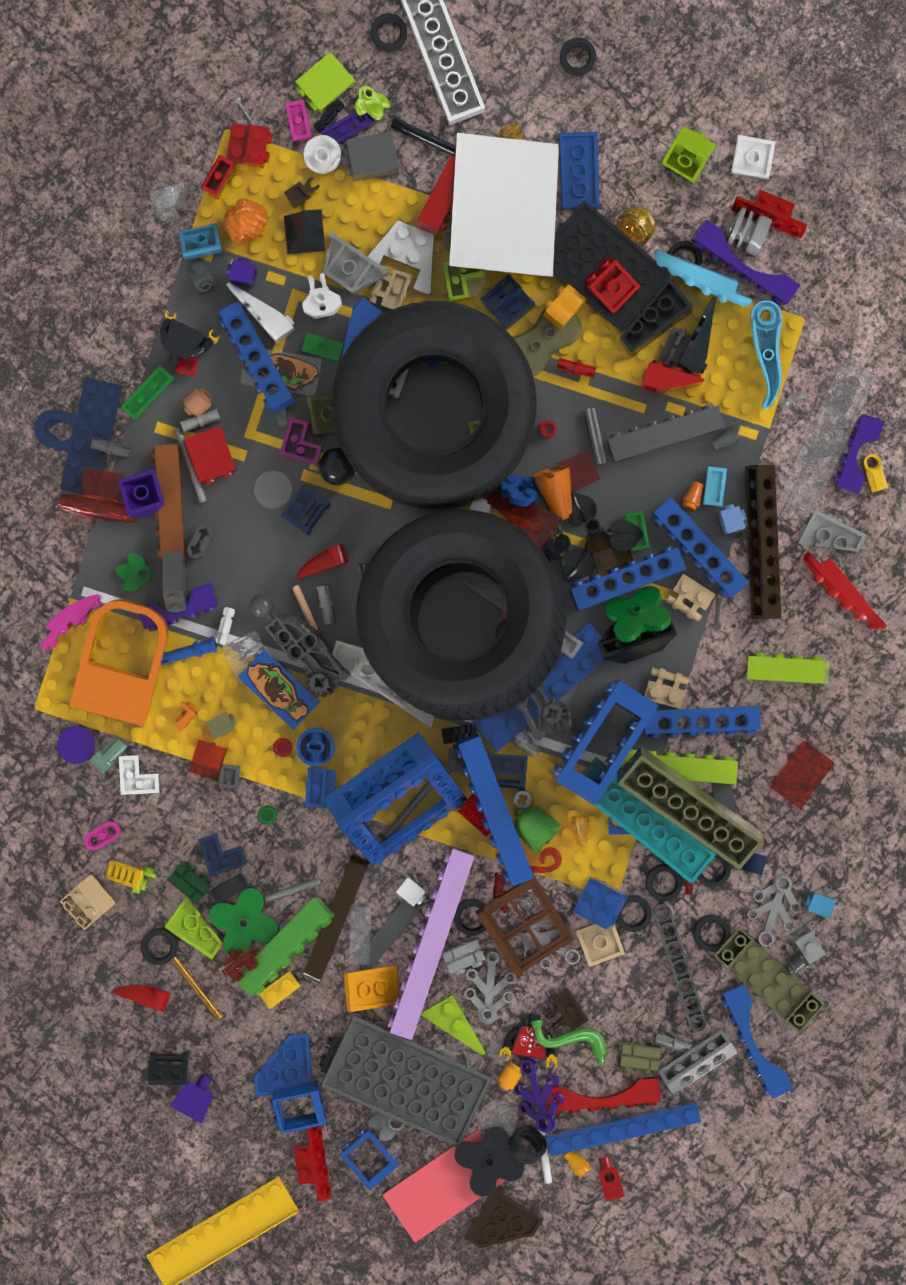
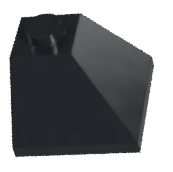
[284,209,326,254]

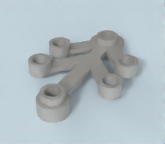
[747,874,801,947]
[513,916,580,969]
[464,948,516,1024]

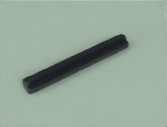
[391,118,456,157]

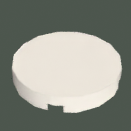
[303,135,342,174]

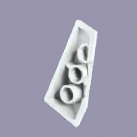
[226,282,295,345]

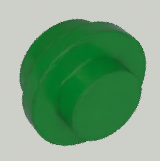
[258,805,277,824]

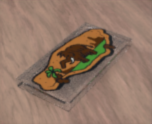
[240,349,322,396]

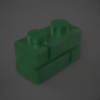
[167,861,212,904]

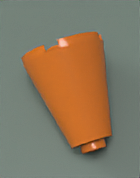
[533,465,572,520]

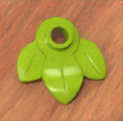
[355,86,390,121]

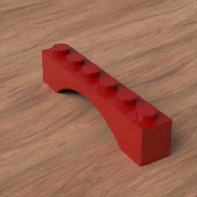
[543,1076,661,1115]

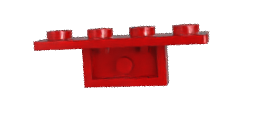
[731,190,808,238]
[293,1126,331,1202]

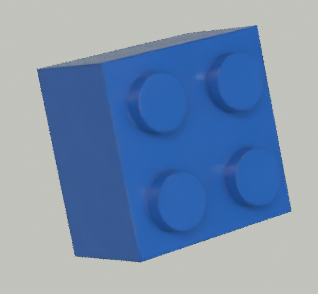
[573,877,629,930]

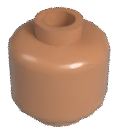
[183,388,212,416]

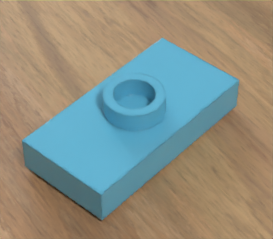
[703,466,727,507]

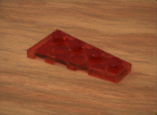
[485,485,561,550]

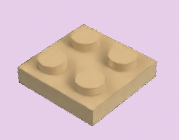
[576,923,625,967]

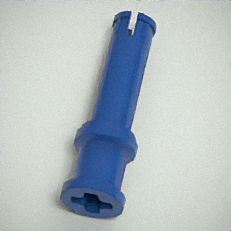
[161,636,218,665]

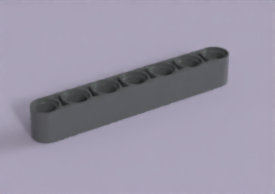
[653,903,707,1032]

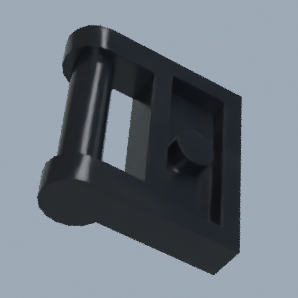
[148,1052,189,1085]

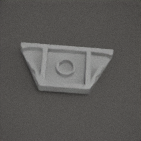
[323,232,390,294]

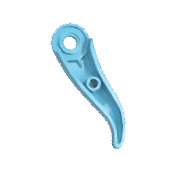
[654,249,753,307]
[750,300,783,409]

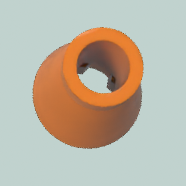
[681,481,704,511]

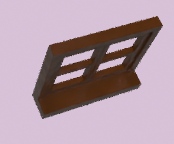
[475,875,575,979]

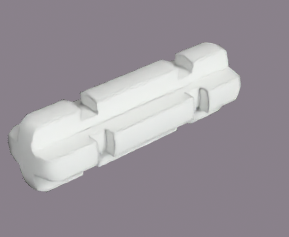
[215,607,235,645]

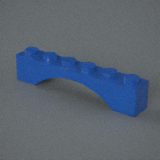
[720,983,793,1099]

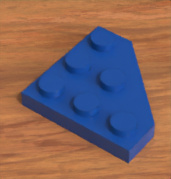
[254,1033,313,1097]

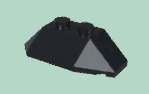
[598,620,677,664]

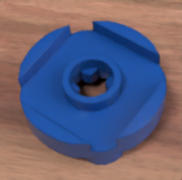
[500,474,539,506]

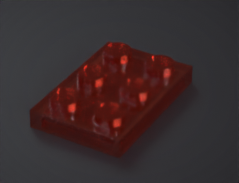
[769,740,834,809]

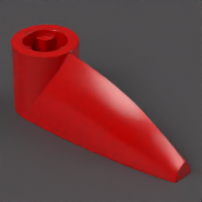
[296,544,349,579]
[113,985,171,1012]

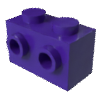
[226,257,258,288]

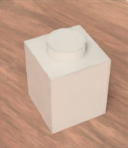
[396,876,426,907]

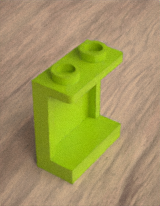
[295,52,356,113]

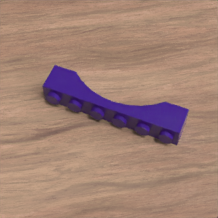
[691,220,800,306]

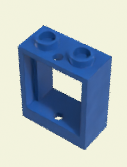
[270,1082,326,1134]
[340,1128,399,1191]

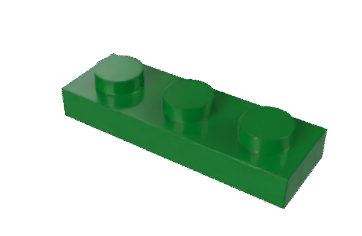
[121,366,175,420]

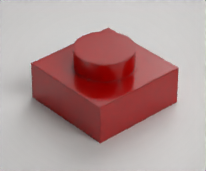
[176,358,200,378]

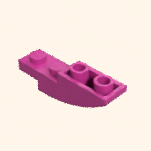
[39,594,103,651]

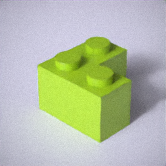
[443,262,486,303]

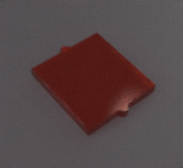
[557,450,600,491]
[188,739,227,781]

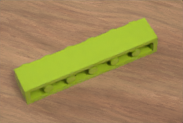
[620,749,738,784]

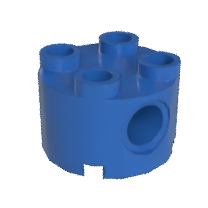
[296,728,336,767]

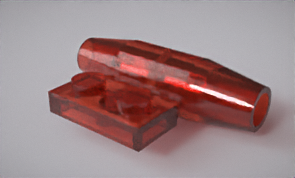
[58,467,136,522]

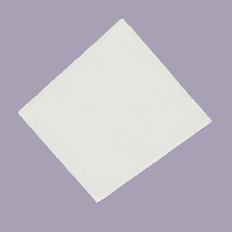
[449,133,559,277]

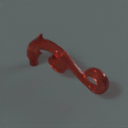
[493,847,562,914]

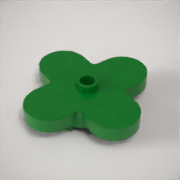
[605,586,671,642]
[209,888,278,957]

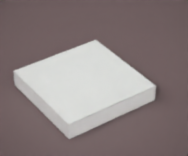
[731,135,776,180]

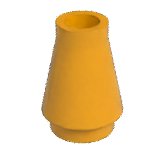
[564,1151,591,1178]

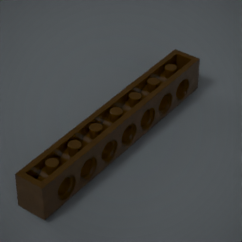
[745,465,782,620]

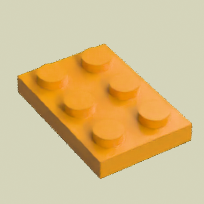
[344,965,399,1012]

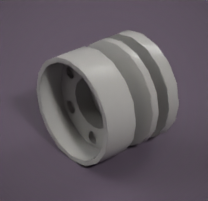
[727,207,772,257]

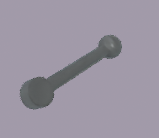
[713,590,723,630]

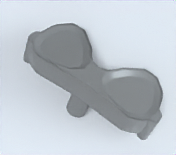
[781,394,807,411]

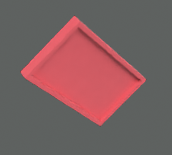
[382,1129,506,1242]

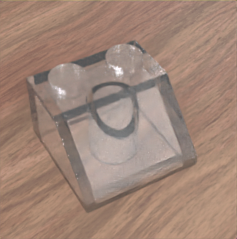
[150,181,191,222]

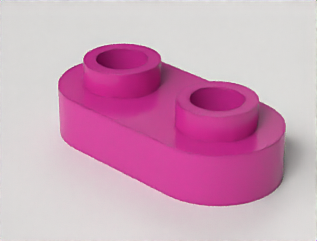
[84,821,121,851]

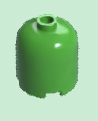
[514,805,562,854]

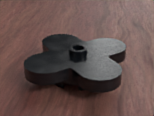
[455,1125,524,1196]

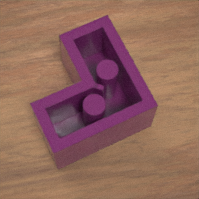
[280,417,323,467]

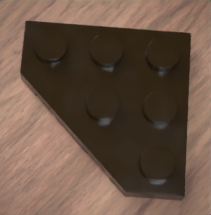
[464,1188,544,1248]

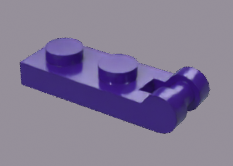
[321,111,376,144]

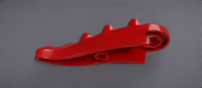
[803,551,887,630]

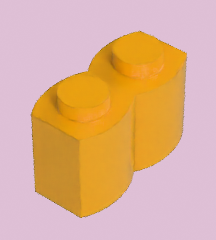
[543,284,586,330]

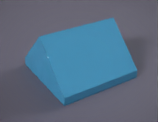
[179,223,223,261]

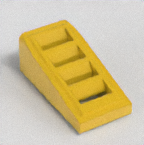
[105,860,144,889]

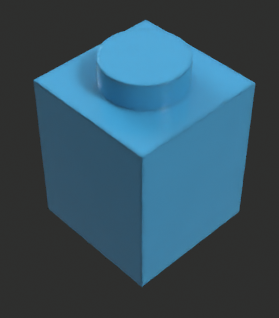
[804,892,836,919]

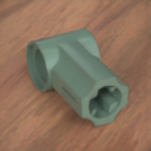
[89,736,128,774]

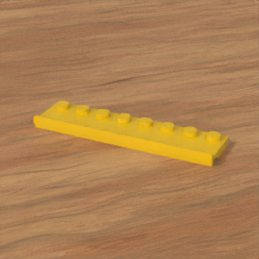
[146,1176,299,1285]

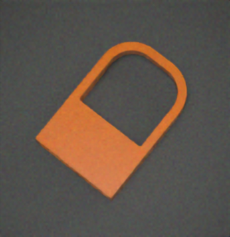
[69,599,168,726]

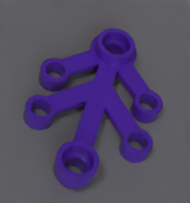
[514,1059,565,1133]

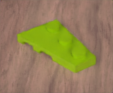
[164,896,223,960]

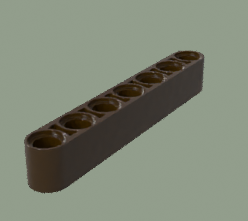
[302,854,369,984]

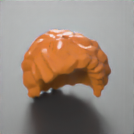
[222,199,268,245]

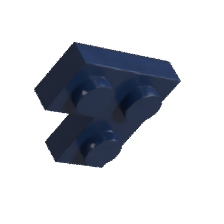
[198,834,247,876]

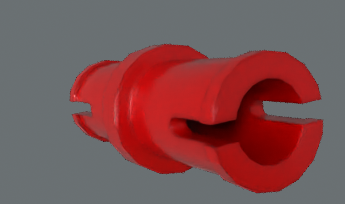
[556,357,597,379]

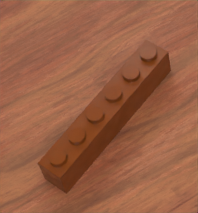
[152,444,186,562]

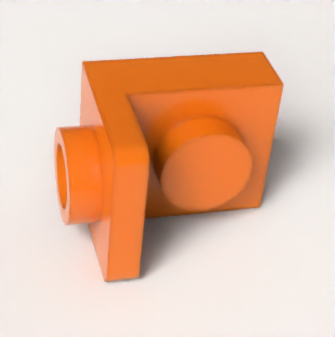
[174,701,198,731]

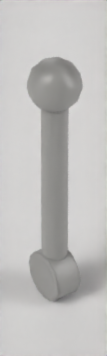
[234,96,258,126]

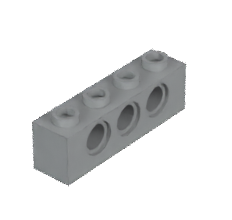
[658,1029,738,1095]

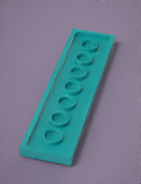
[582,757,716,884]

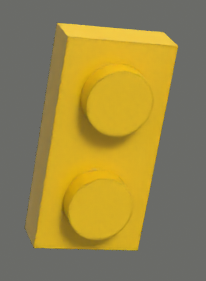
[260,970,301,1009]

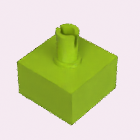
[661,125,716,183]

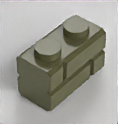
[619,1041,661,1074]

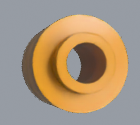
[497,1061,522,1091]

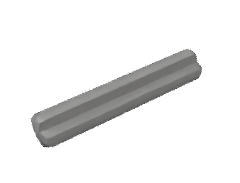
[585,408,606,464]

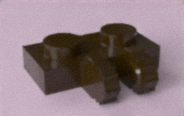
[545,988,589,1031]

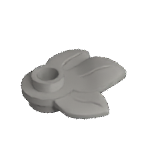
[367,1112,406,1141]

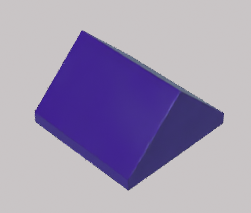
[118,469,165,517]

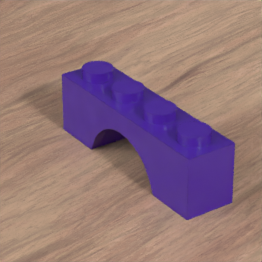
[834,414,885,495]
[139,583,219,632]

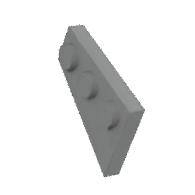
[798,509,867,552]

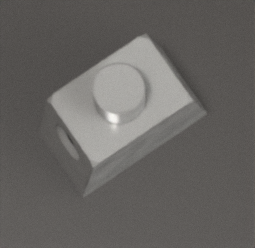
[789,925,826,965]

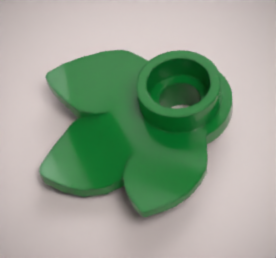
[115,553,153,591]

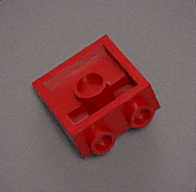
[226,123,273,168]
[584,258,641,314]

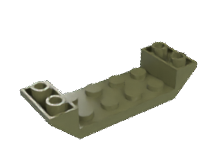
[714,927,825,1033]

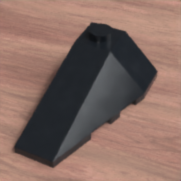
[676,296,716,375]

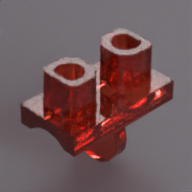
[222,948,259,982]

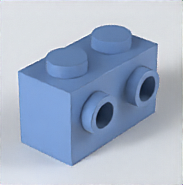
[717,504,746,535]

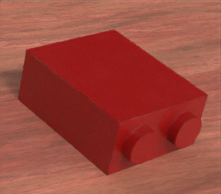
[184,426,237,485]

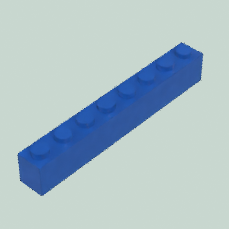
[454,733,534,886]
[546,1100,701,1156]

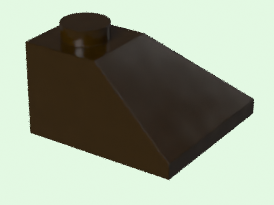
[585,528,634,573]

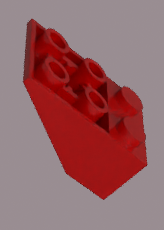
[640,360,705,394]

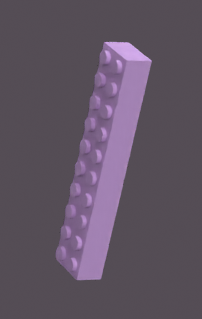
[388,847,475,1040]

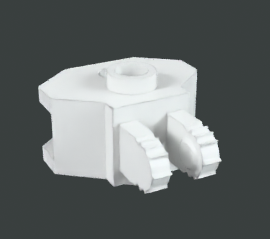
[302,273,342,319]

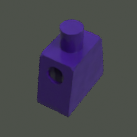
[170,1074,214,1124]

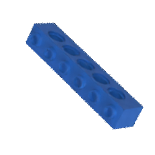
[218,300,295,413]
[652,497,749,598]
[569,546,686,611]
[644,706,761,738]

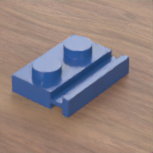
[305,768,336,808]

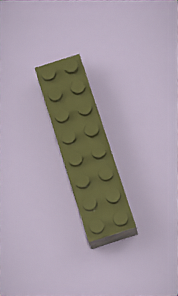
[617,747,764,870]

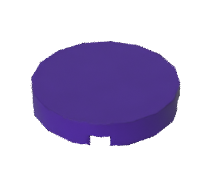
[57,726,95,764]

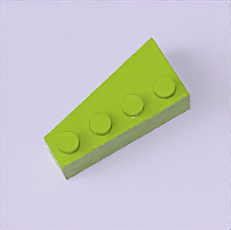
[747,653,830,684]

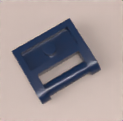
[281,484,331,535]
[489,753,528,791]

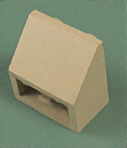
[60,874,116,930]

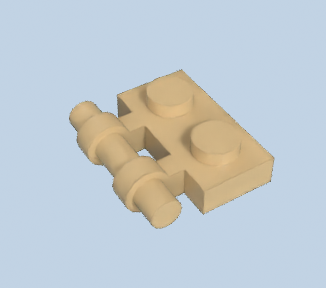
[369,265,412,310]
[666,574,716,622]
[644,667,689,709]

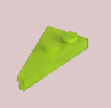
[421,994,486,1055]

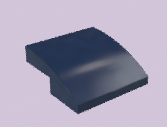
[480,274,535,330]

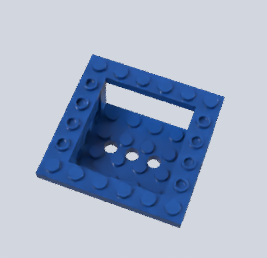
[551,680,659,806]
[322,732,468,866]

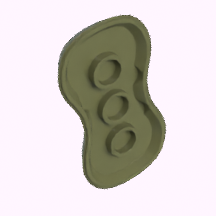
[513,310,582,376]

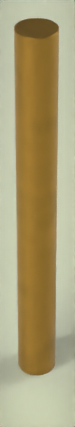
[171,956,223,1021]

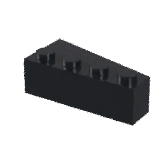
[620,276,693,358]

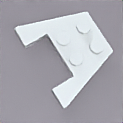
[368,221,434,295]

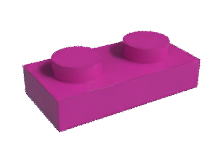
[285,100,312,142]

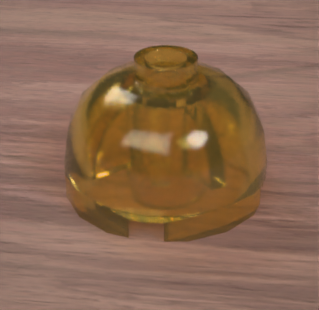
[618,206,656,245]

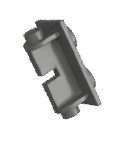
[658,327,691,368]

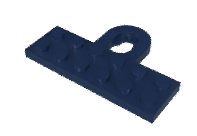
[35,377,123,498]

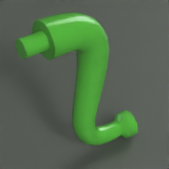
[531,1020,608,1064]

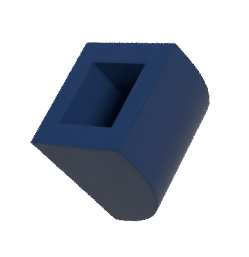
[741,853,767,875]

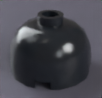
[318,448,356,486]

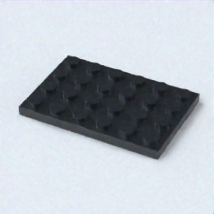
[553,200,671,334]

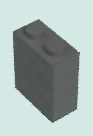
[343,132,399,182]
[163,551,186,613]

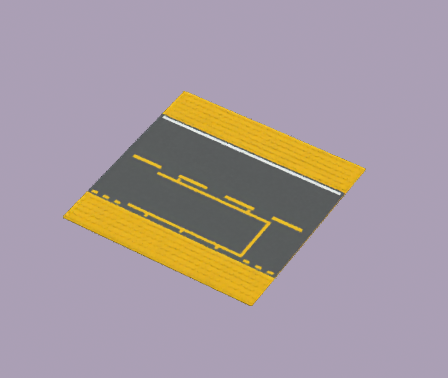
[35,129,805,890]

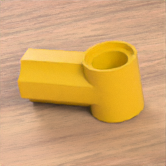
[861,454,888,493]

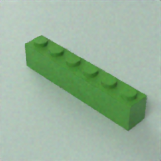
[234,897,334,996]

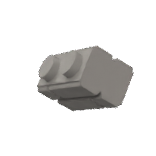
[442,937,486,976]

